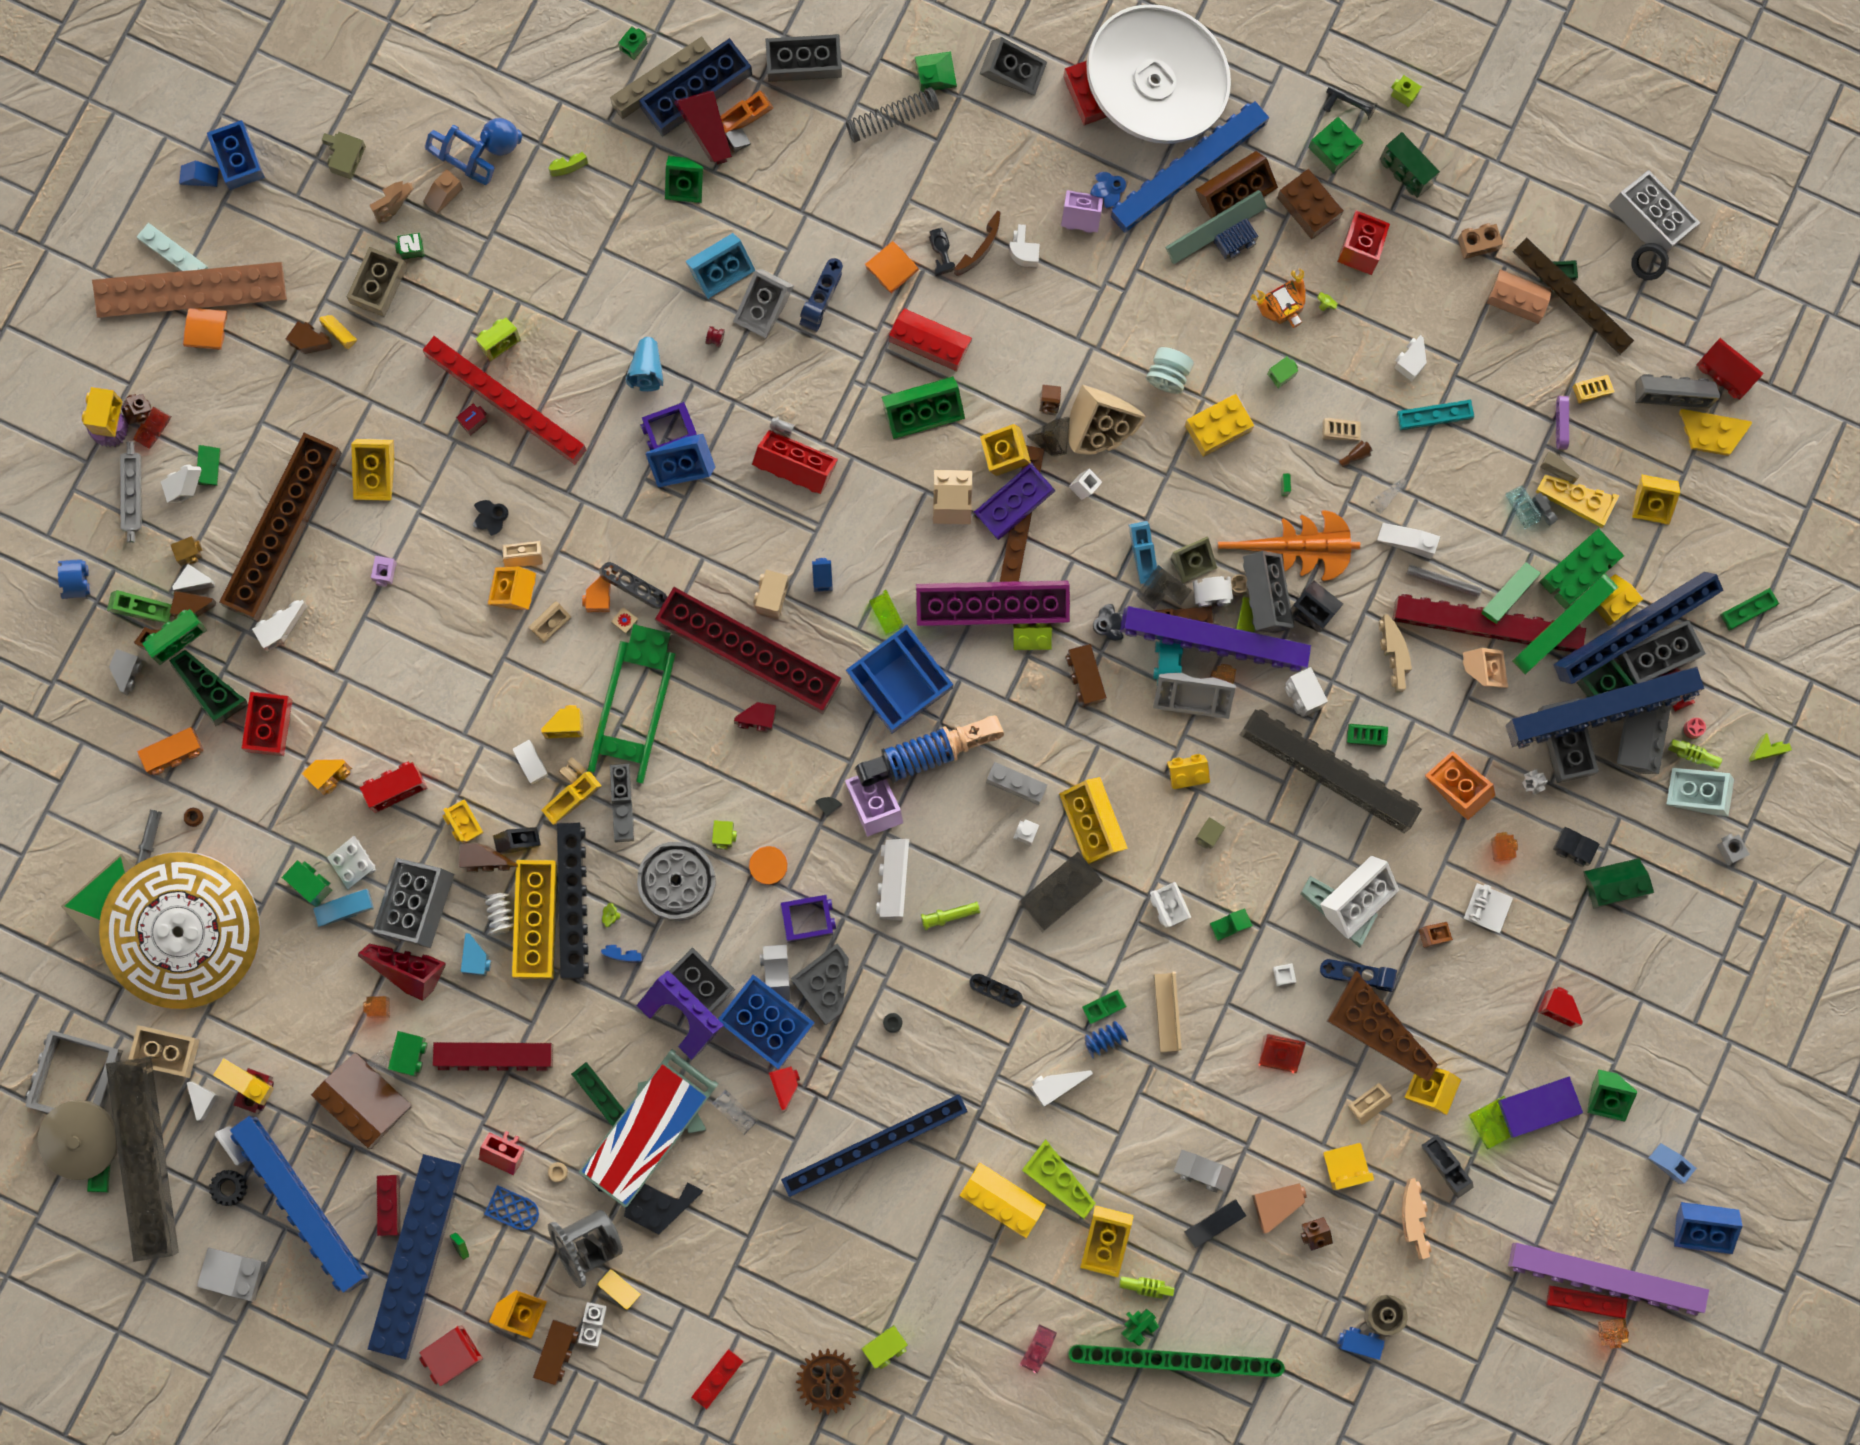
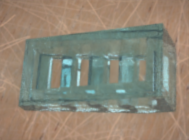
[1505,485,1541,528]

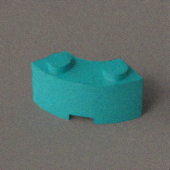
[1153,640,1183,684]

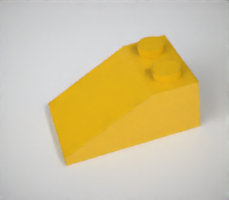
[351,439,394,501]
[1080,1206,1133,1278]

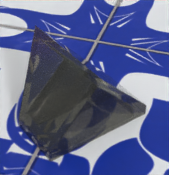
[1027,417,1070,457]

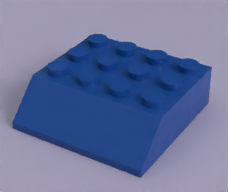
[846,625,953,734]

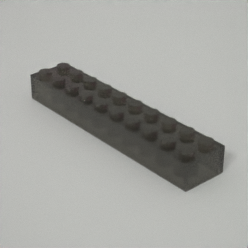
[1239,709,1422,834]
[106,1056,179,1262]

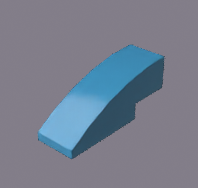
[1128,521,1159,584]
[313,889,374,927]

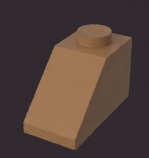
[423,169,463,214]

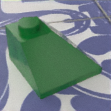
[915,51,957,92]
[665,156,703,203]
[1587,1069,1637,1122]

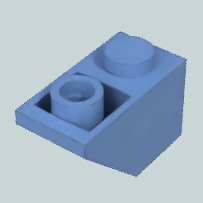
[1649,1143,1697,1184]

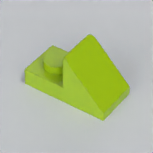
[1749,733,1792,762]

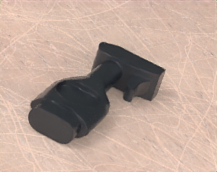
[929,228,955,276]

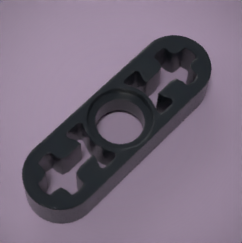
[969,974,1023,1008]

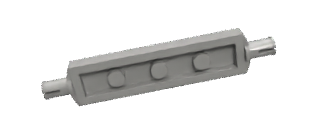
[120,441,142,543]

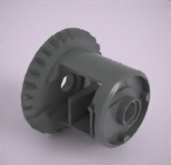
[548,1210,623,1288]

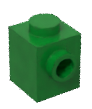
[618,26,648,60]

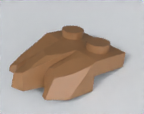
[370,181,414,223]

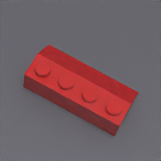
[889,308,972,372]
[751,430,838,494]

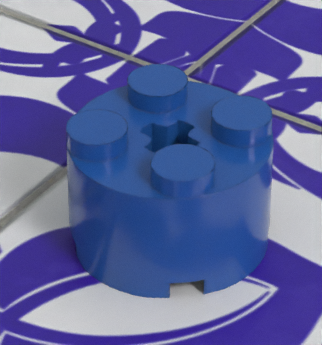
[58,559,90,599]

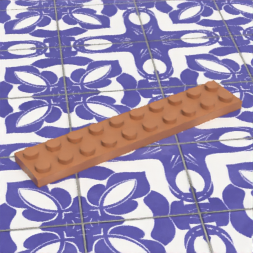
[92,262,287,318]

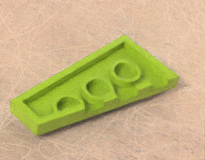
[1022,1139,1096,1219]

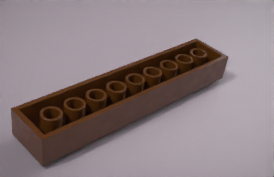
[219,432,342,622]

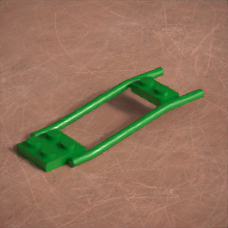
[587,624,676,784]

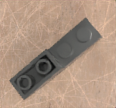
[610,764,634,843]

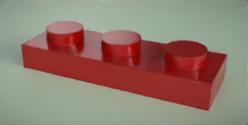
[691,1349,744,1410]

